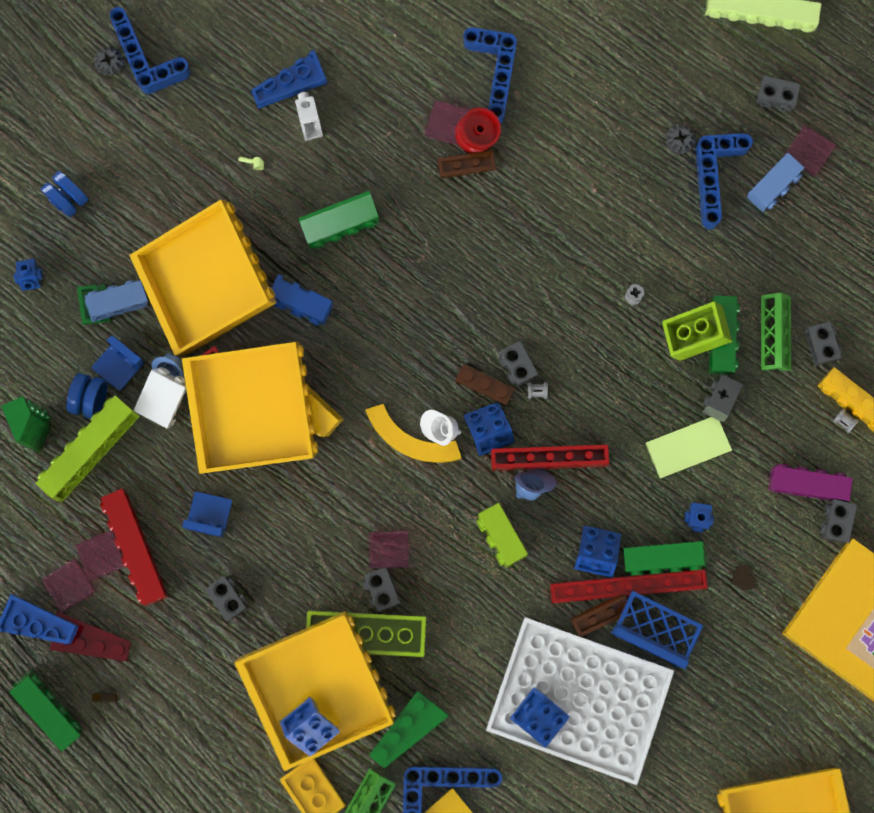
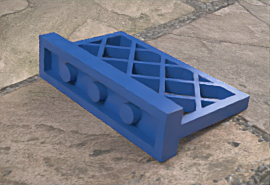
[611,591,703,669]

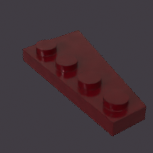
[49,611,131,661]

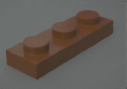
[438,150,496,179]
[455,364,515,406]
[570,594,631,637]

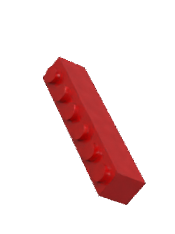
[491,445,609,471]
[100,488,168,606]

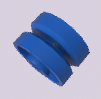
[40,170,89,218]
[66,373,108,419]

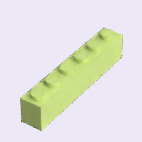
[705,0,821,32]

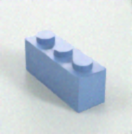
[747,153,804,212]
[85,280,148,322]

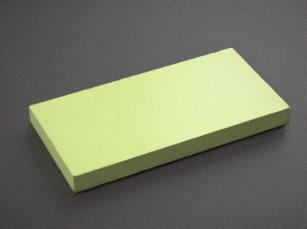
[645,417,732,479]

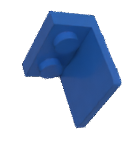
[92,335,145,391]
[464,402,515,456]
[182,492,232,538]
[574,525,621,578]
[509,687,570,747]
[280,697,340,756]

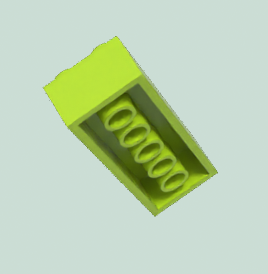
[35,396,140,503]
[306,611,426,657]

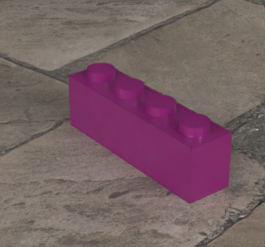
[768,464,852,502]

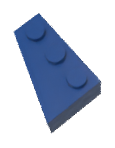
[272,274,333,326]

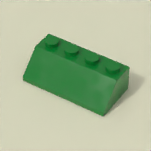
[298,191,379,249]
[1,396,51,452]

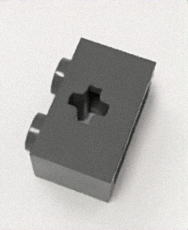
[702,374,743,423]

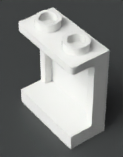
[133,367,186,428]

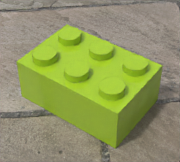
[662,301,732,361]
[476,503,528,568]

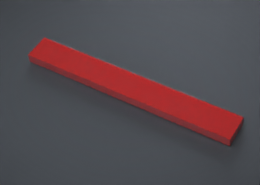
[550,569,708,604]

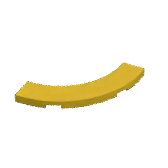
[365,404,462,463]

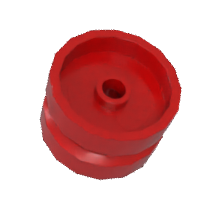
[455,108,501,154]

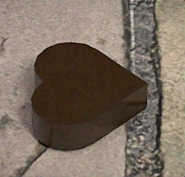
[730,565,755,590]
[92,692,118,703]

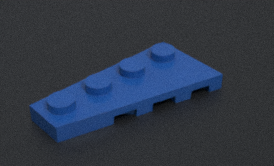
[251,50,327,109]
[0,594,79,644]

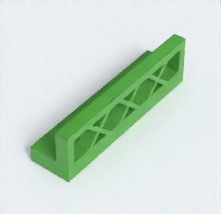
[761,292,791,371]
[345,768,396,813]

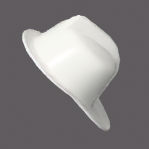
[420,410,461,446]

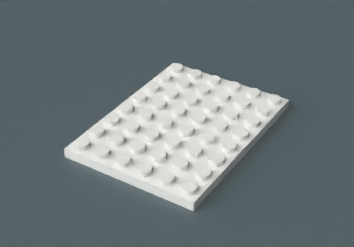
[486,617,674,785]

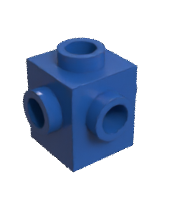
[13,258,43,291]
[685,503,714,533]

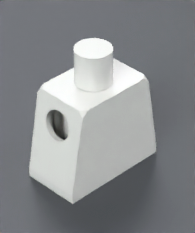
[295,92,323,141]

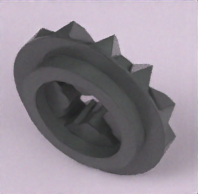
[94,46,124,76]
[666,124,696,153]

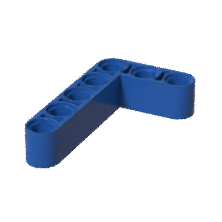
[110,7,191,94]
[463,28,517,124]
[696,133,753,229]
[403,766,502,813]

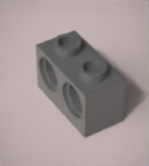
[756,76,800,112]
[804,322,842,367]
[498,341,538,388]
[820,499,857,544]
[362,567,401,613]
[205,576,248,622]

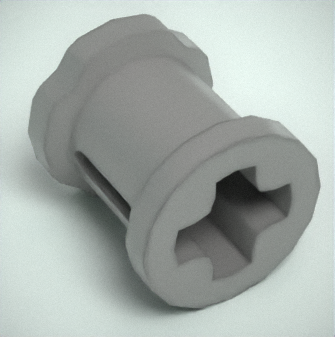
[625,284,644,305]
[528,382,548,399]
[833,408,859,433]

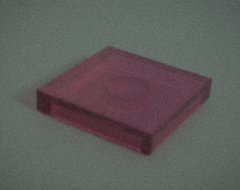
[425,100,470,145]
[783,125,836,177]
[75,531,125,581]
[369,531,409,568]
[42,559,96,613]

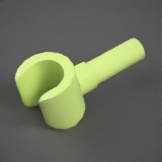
[239,157,264,170]

